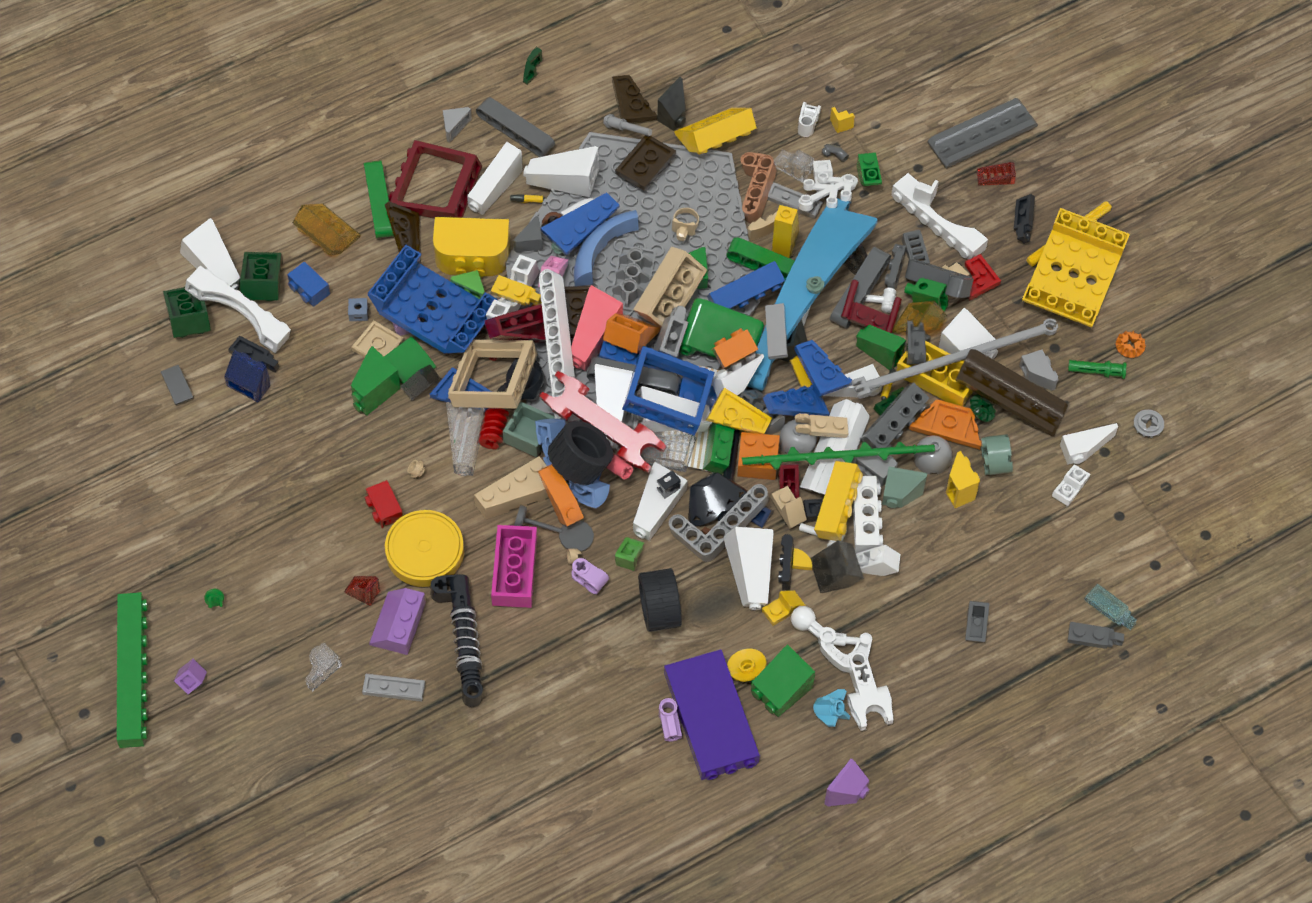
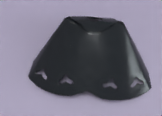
[497,358,545,400]
[688,472,748,526]

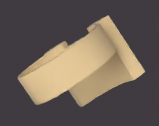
[672,208,699,241]

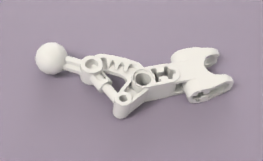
[791,606,893,731]

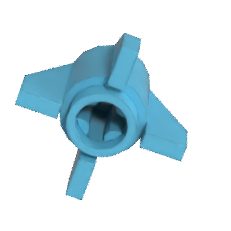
[813,689,850,727]

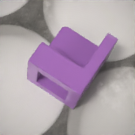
[174,659,207,694]

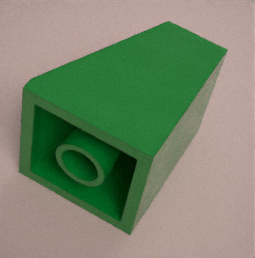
[351,346,401,416]
[751,644,815,717]

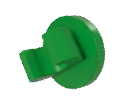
[204,589,224,608]

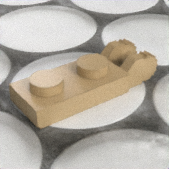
[795,413,848,438]

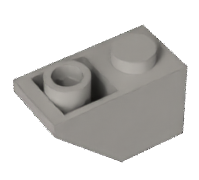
[1019,350,1058,391]

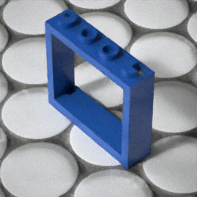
[622,346,715,436]

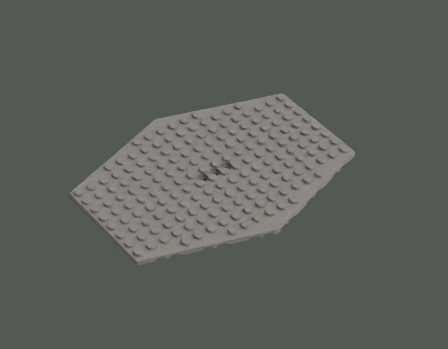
[506,132,760,430]

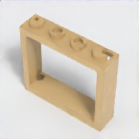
[448,340,537,408]

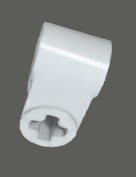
[798,102,821,137]

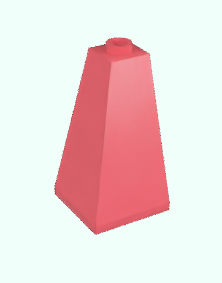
[571,285,623,371]

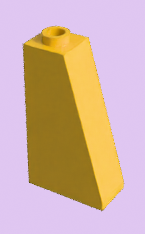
[772,205,799,258]

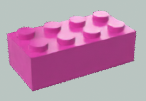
[491,525,537,608]

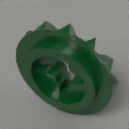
[970,394,996,422]

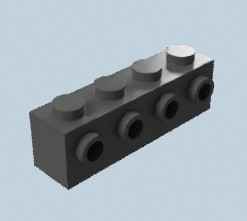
[860,382,929,448]

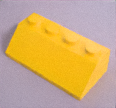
[674,108,757,155]

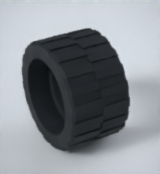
[548,420,613,485]
[638,568,682,632]

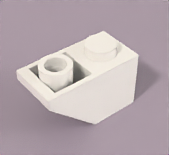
[854,545,901,576]

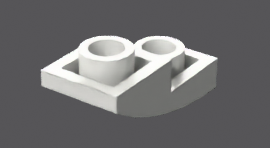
[1052,464,1090,506]

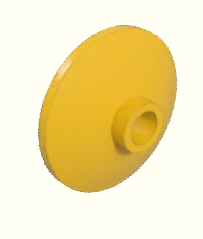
[727,649,767,682]

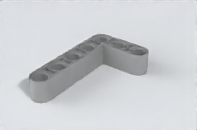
[669,484,769,562]

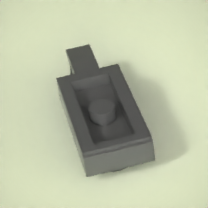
[885,244,906,290]
[1067,622,1124,649]

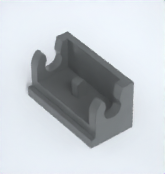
[906,321,926,364]

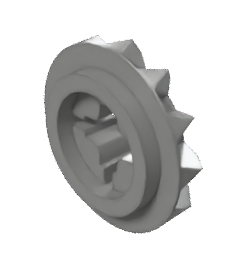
[1133,410,1164,438]

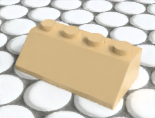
[633,246,707,328]

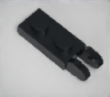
[778,534,794,591]

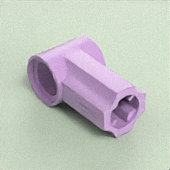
[659,698,682,742]

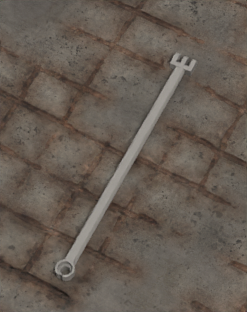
[851,319,1058,399]

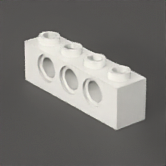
[853,476,883,554]

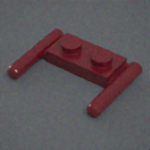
[841,279,902,333]

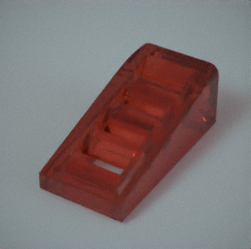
[976,162,1016,185]

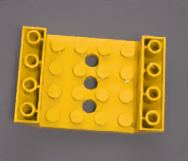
[1022,208,1130,328]

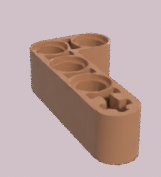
[740,152,777,224]

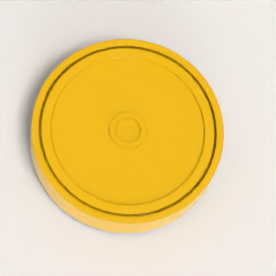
[385,510,464,587]

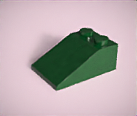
[240,252,281,301]
[163,287,211,338]

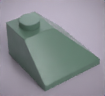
[882,467,927,508]

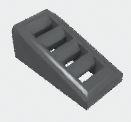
[902,230,930,264]

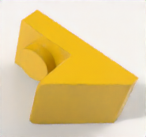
[762,590,806,626]

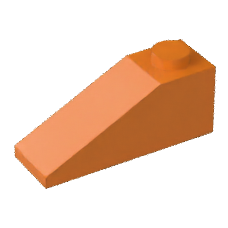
[538,464,584,526]

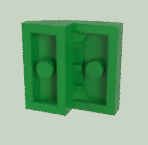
[384,336,436,390]

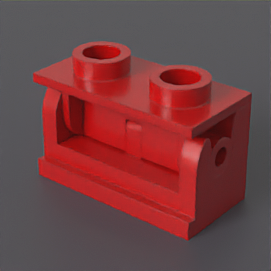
[364,480,403,529]

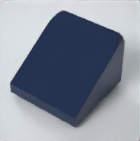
[750,506,774,528]

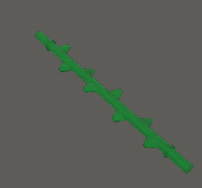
[742,442,935,470]

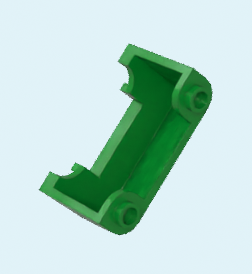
[679,298,765,367]

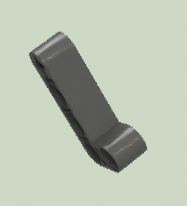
[905,259,974,298]

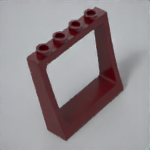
[389,140,482,218]

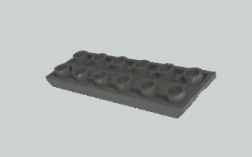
[927,98,1038,168]

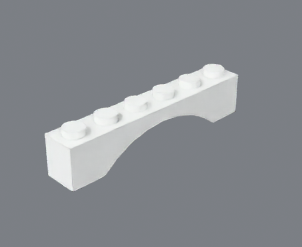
[891,173,988,260]
[185,266,291,353]

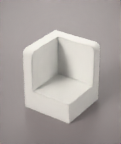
[913,180,939,206]

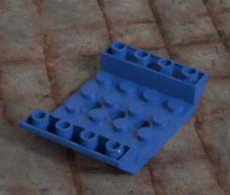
[367,245,498,353]

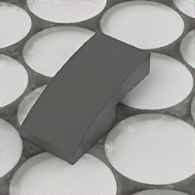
[161,365,193,405]

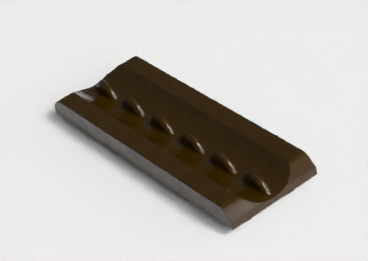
[955,349,1068,437]

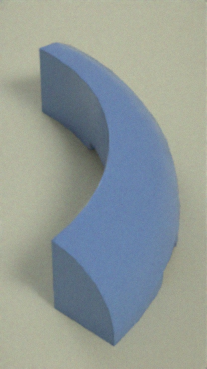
[574,210,639,286]
[535,419,610,508]

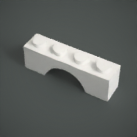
[486,255,539,320]

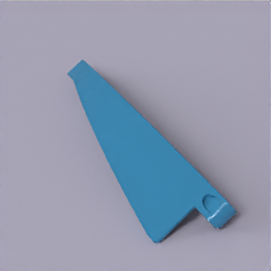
[746,198,878,391]

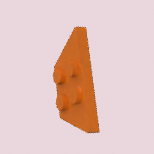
[909,399,981,449]

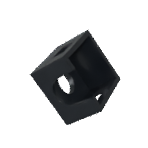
[657,470,681,499]

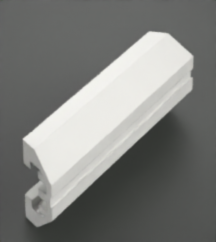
[800,399,870,495]

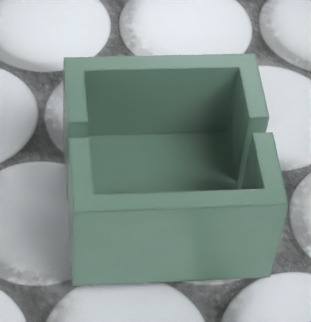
[503,402,555,457]

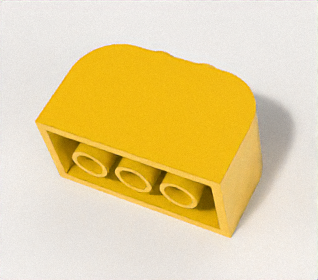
[433,217,510,277]

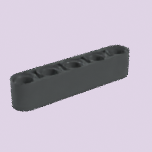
[476,97,555,157]
[830,247,891,329]
[587,357,681,396]

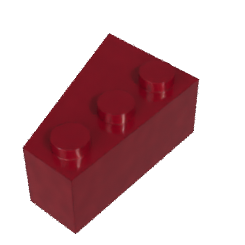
[485,304,546,343]

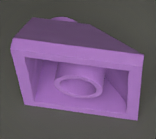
[824,759,870,806]

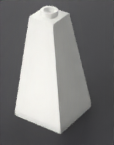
[524,146,599,197]
[180,218,240,290]
[595,364,633,449]
[631,386,712,436]
[724,527,773,610]

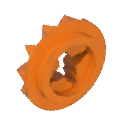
[1115,330,1146,358]

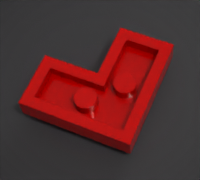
[964,254,1001,301]

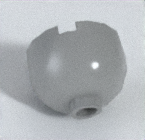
[779,419,817,454]
[914,435,952,474]

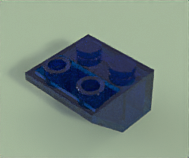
[224,350,271,402]

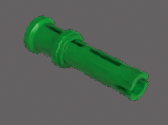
[1068,359,1127,379]

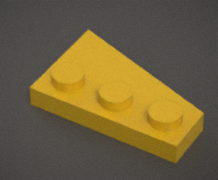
[705,388,772,434]

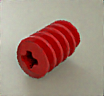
[478,408,509,449]

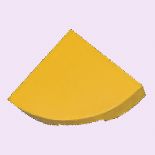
[792,548,812,570]

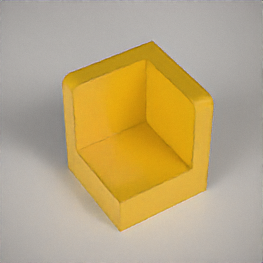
[830,107,855,133]

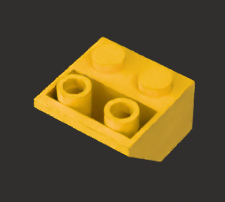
[946,451,980,508]

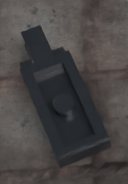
[1014,194,1035,244]
[228,336,280,373]

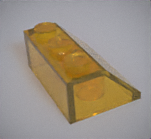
[292,203,361,255]

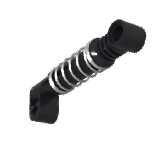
[430,574,483,707]

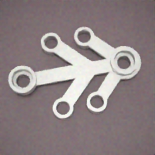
[799,172,858,211]

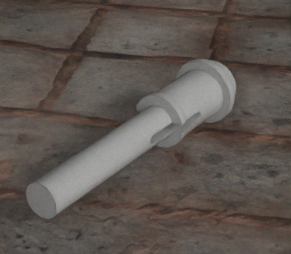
[603,114,652,136]

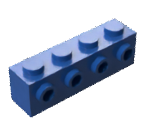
[707,261,785,309]

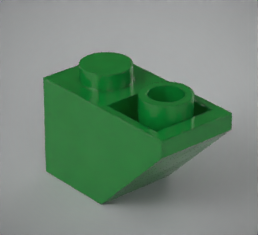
[857,152,882,186]

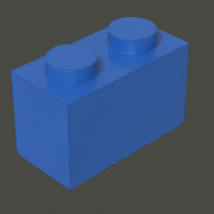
[287,261,330,307]

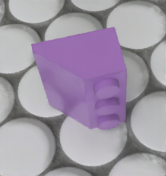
[369,588,426,655]

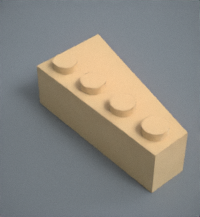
[474,456,548,519]

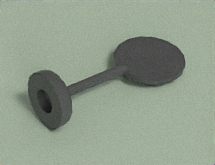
[514,505,594,552]

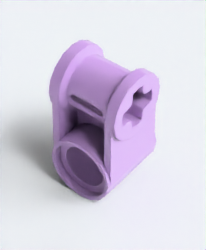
[571,558,609,594]

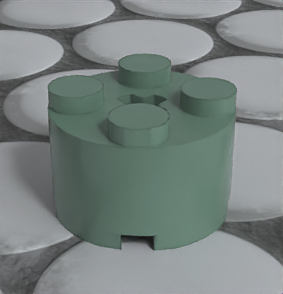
[981,434,1013,475]

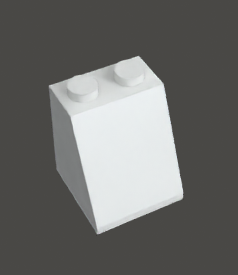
[939,308,998,361]

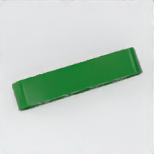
[364,160,394,239]
[726,237,795,283]

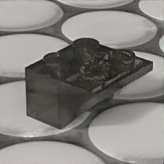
[810,540,863,593]

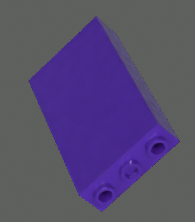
[664,649,760,780]

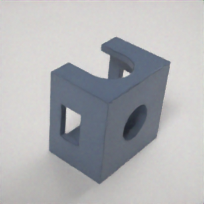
[348,298,368,321]

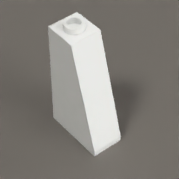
[467,142,523,215]
[633,462,688,541]

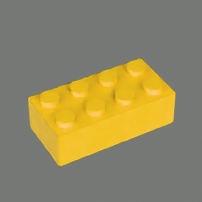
[896,341,973,407]

